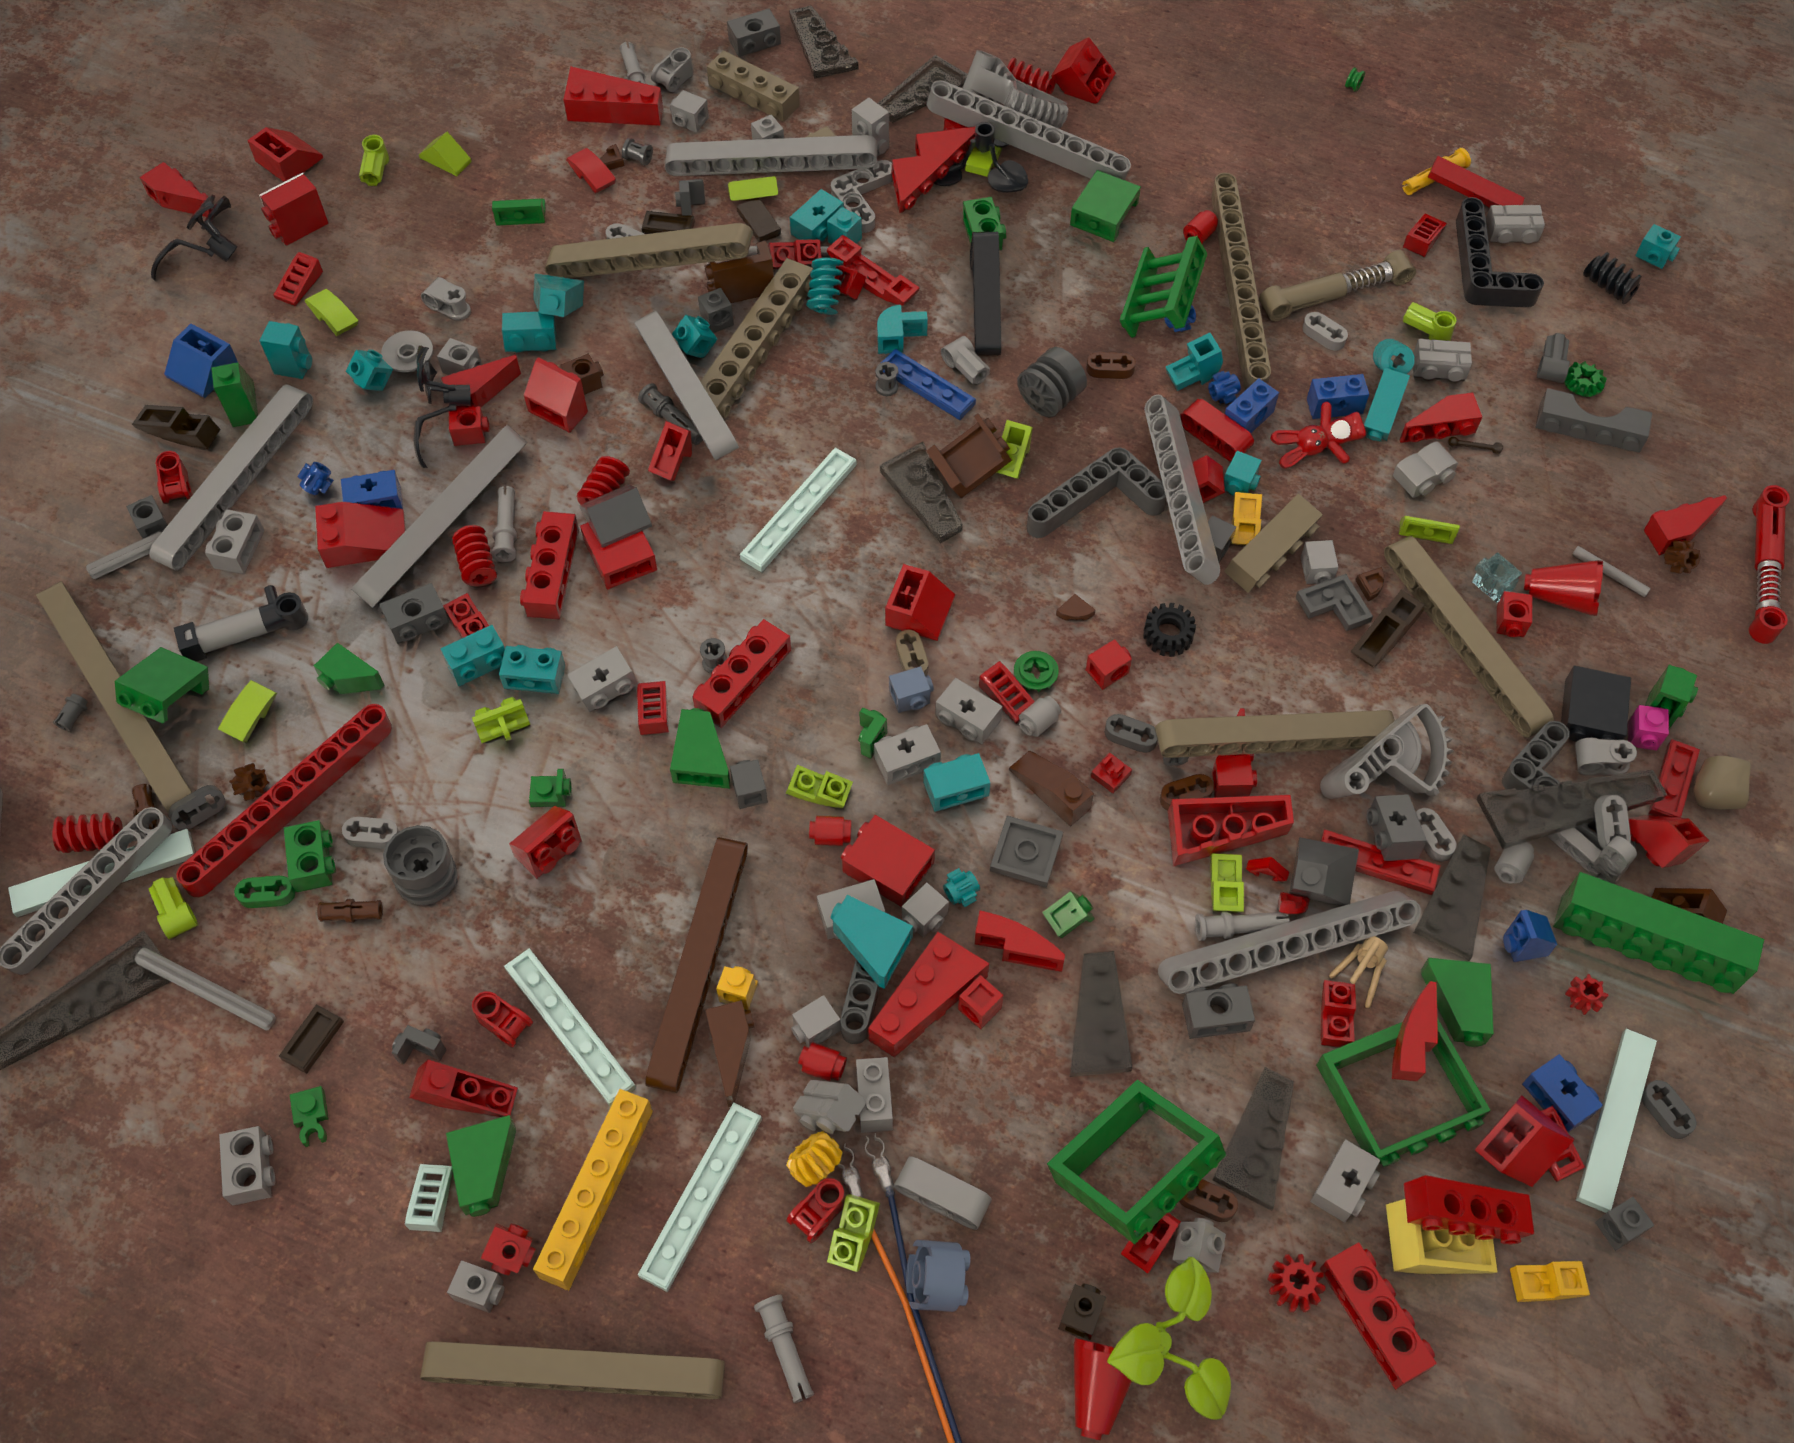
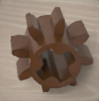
[1664,540,1701,574]
[229,763,269,801]

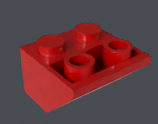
[1051,37,1116,104]
[247,127,323,182]
[524,357,588,433]
[885,564,955,641]
[509,806,582,879]
[1628,815,1710,868]
[1475,1095,1575,1187]

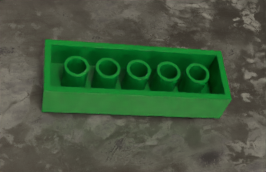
[1553,872,1765,994]

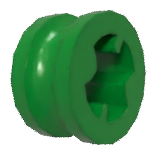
[1345,67,1365,92]

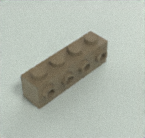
[707,50,800,122]
[1224,493,1323,593]

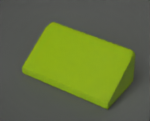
[728,176,778,201]
[1399,516,1460,544]

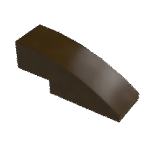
[132,405,221,449]
[1351,590,1424,668]

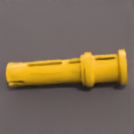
[1402,148,1471,195]

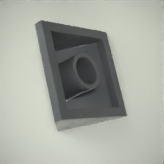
[579,484,652,548]

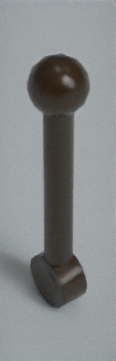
[1448,437,1503,454]

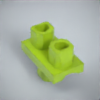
[472,697,530,743]

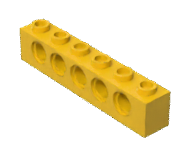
[533,1089,653,1291]

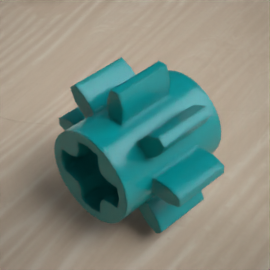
[943,868,980,907]

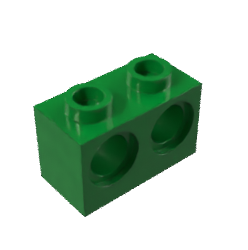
[962,197,1006,250]
[284,820,336,892]

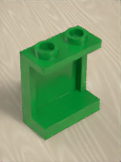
[1070,170,1141,242]
[114,647,209,723]

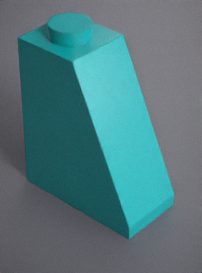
[533,273,584,317]
[1364,368,1410,441]
[830,895,913,989]

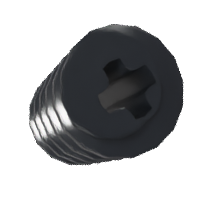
[1583,252,1642,304]

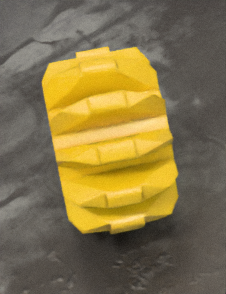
[786,1131,843,1187]

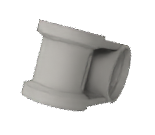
[651,47,694,92]
[420,277,471,320]
[1575,738,1637,776]

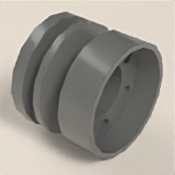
[1017,347,1087,417]
[383,825,458,905]

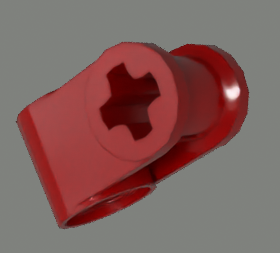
[155,451,192,504]
[472,991,533,1048]
[786,1178,845,1244]

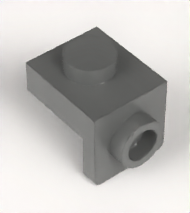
[675,179,705,216]
[392,1025,446,1064]

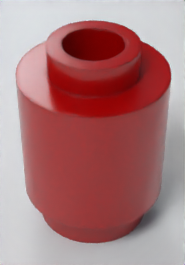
[1183,210,1218,244]
[809,816,851,846]
[798,1042,847,1082]

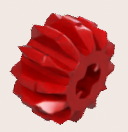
[1267,1254,1326,1313]

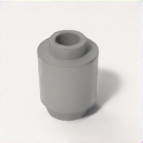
[1019,696,1061,737]
[1494,839,1534,884]

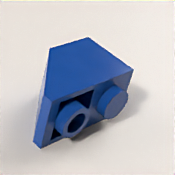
[1503,910,1558,962]

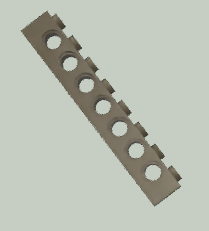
[700,258,813,418]

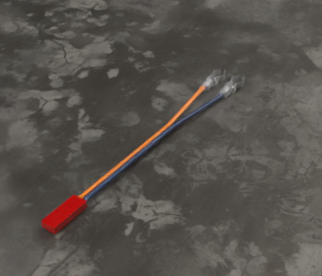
[837,1133,962,1443]

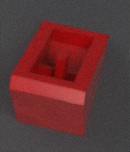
[1121,1213,1181,1273]

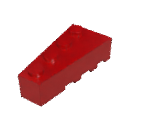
[563,66,663,126]
[1168,795,1294,867]
[868,932,989,1057]

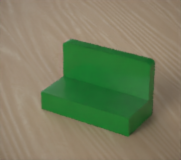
[492,198,546,226]

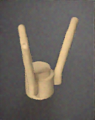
[1329,936,1388,1008]

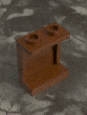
[704,241,774,303]
[926,413,1012,498]

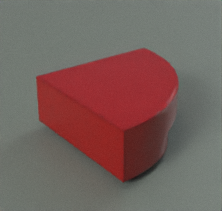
[1246,857,1290,881]
[1278,892,1310,914]

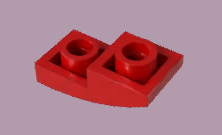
[566,148,616,194]
[768,240,821,269]
[443,593,489,638]
[1321,980,1356,1047]

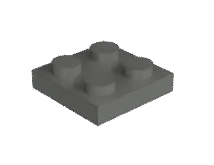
[990,816,1063,888]

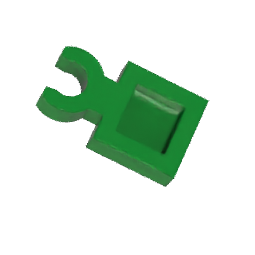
[289,1086,329,1147]

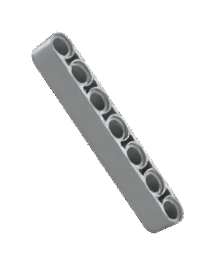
[0,807,172,975]

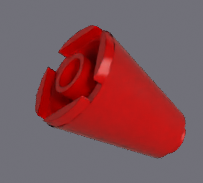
[1524,560,1603,616]
[1074,1338,1132,1440]

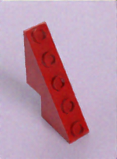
[891,126,976,213]

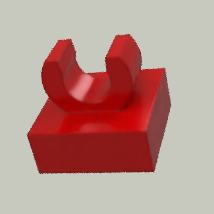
[1091,753,1132,793]

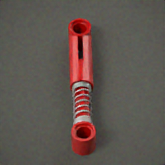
[1749,485,1790,644]

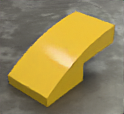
[1231,492,1262,545]
[1510,1261,1590,1302]

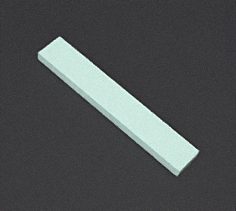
[740,448,857,572]
[8,829,195,917]
[504,948,636,1107]
[1576,1029,1657,1213]
[638,1102,762,1292]

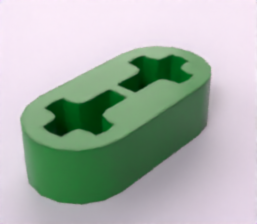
[234,875,296,908]

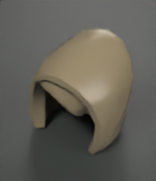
[1693,756,1751,810]

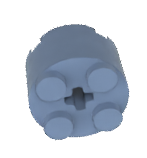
[906,1240,970,1312]

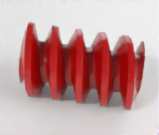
[1007,57,1056,95]
[576,456,630,505]
[452,525,497,587]
[52,813,123,853]

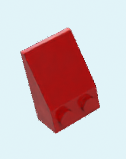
[315,502,406,568]

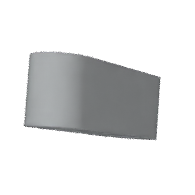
[894,1156,992,1230]

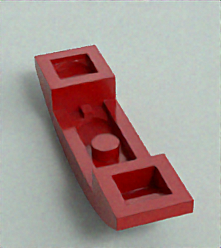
[827,235,919,306]

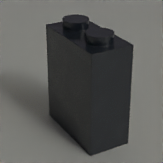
[1561,665,1631,742]

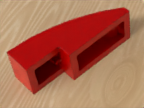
[974,910,1065,972]
[1392,981,1438,1082]

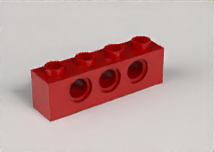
[520,511,579,620]
[693,619,791,728]
[1404,1175,1534,1245]
[1320,1242,1437,1390]

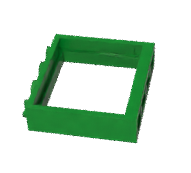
[1316,1018,1491,1167]
[1047,1079,1226,1244]

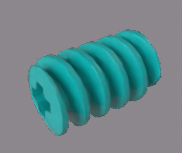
[806,258,844,315]
[1373,339,1415,374]

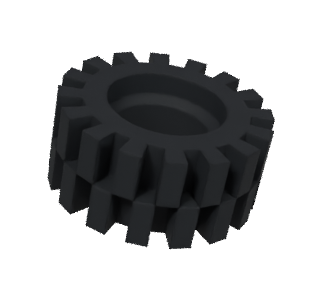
[1143,603,1196,657]

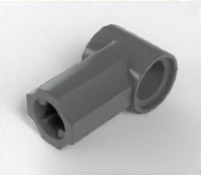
[1537,333,1570,383]

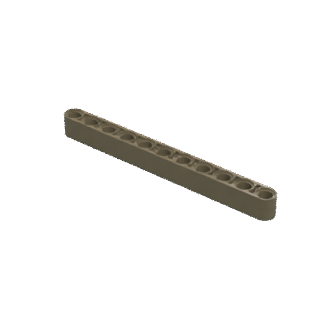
[1211,173,1271,390]
[36,581,192,813]

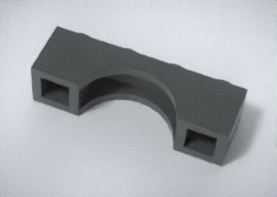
[1535,388,1652,453]

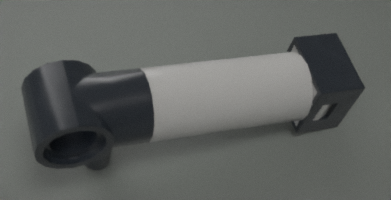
[174,585,308,662]

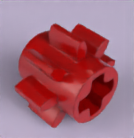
[1565,974,1608,1015]

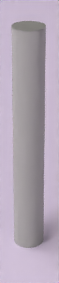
[1572,546,1651,598]

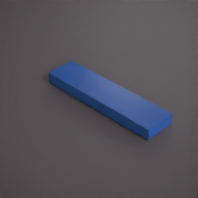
[881,349,976,420]

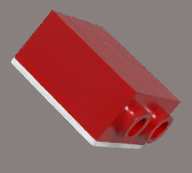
[259,173,329,246]

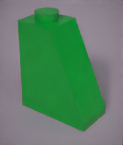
[211,362,258,427]
[670,708,731,789]
[1421,957,1494,1047]
[446,1115,516,1217]

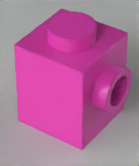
[1628,705,1669,751]

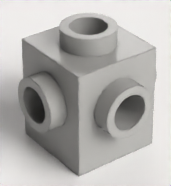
[1172,1218,1226,1273]

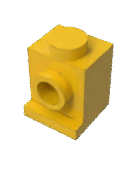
[716,966,758,1010]

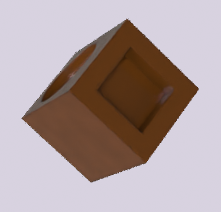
[560,353,604,395]

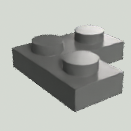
[1296,574,1373,631]

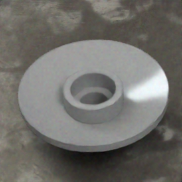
[381,331,433,372]

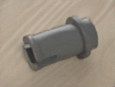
[53,693,88,732]

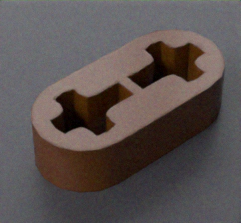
[1086,352,1136,379]
[1159,774,1214,811]
[1179,1179,1238,1223]

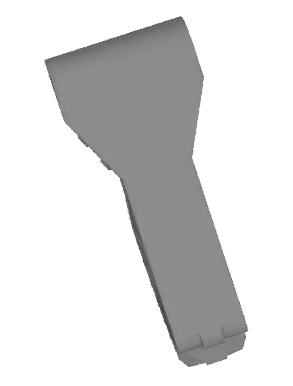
[962,50,1069,128]
[1320,704,1454,799]

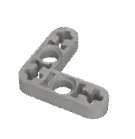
[831,160,893,233]
[1544,816,1637,884]

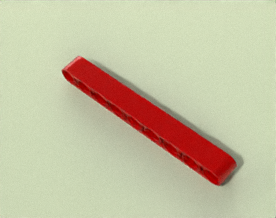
[176,704,392,898]

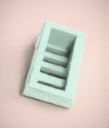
[405,1164,453,1232]

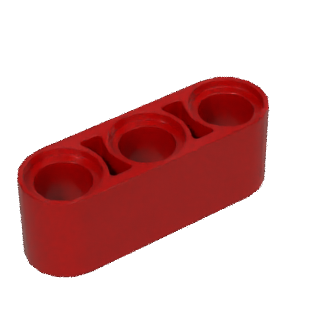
[1180,399,1254,461]

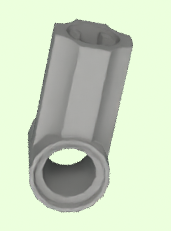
[941,336,990,385]

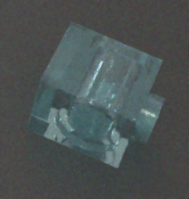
[1472,552,1523,603]

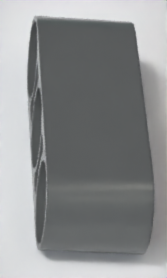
[841,960,880,1044]

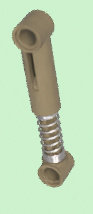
[1259,250,1416,322]

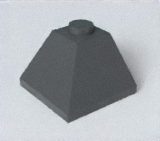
[1289,837,1359,906]

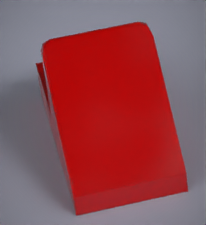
[648,421,692,481]

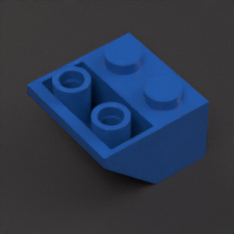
[164,323,238,398]

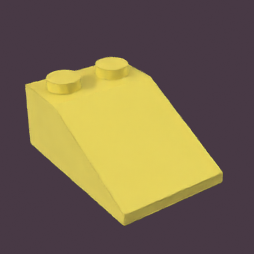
[1386,1199,1498,1274]

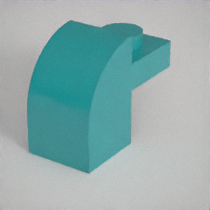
[877,305,928,354]
[1166,333,1223,391]

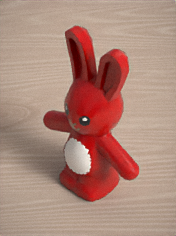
[1270,402,1366,469]

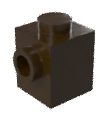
[1058,1283,1106,1341]

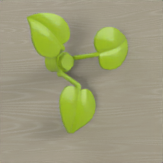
[1107,1257,1231,1420]

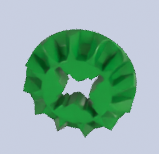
[1564,361,1607,397]
[1014,651,1059,692]

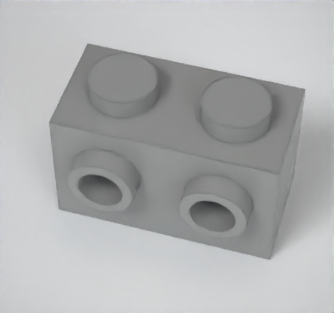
[852,98,889,156]

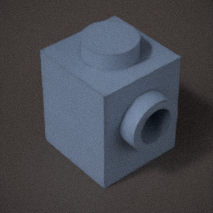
[889,666,934,713]

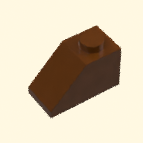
[1651,888,1727,924]

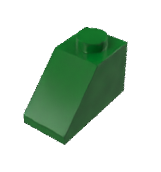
[313,643,385,694]

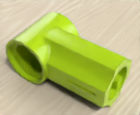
[359,135,389,186]
[1403,302,1457,341]
[149,877,198,940]

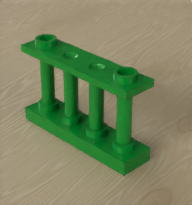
[1120,236,1207,338]

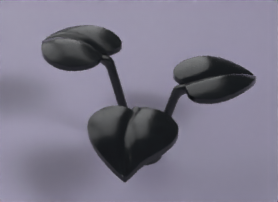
[933,122,1028,193]
[151,194,238,280]
[413,345,471,468]

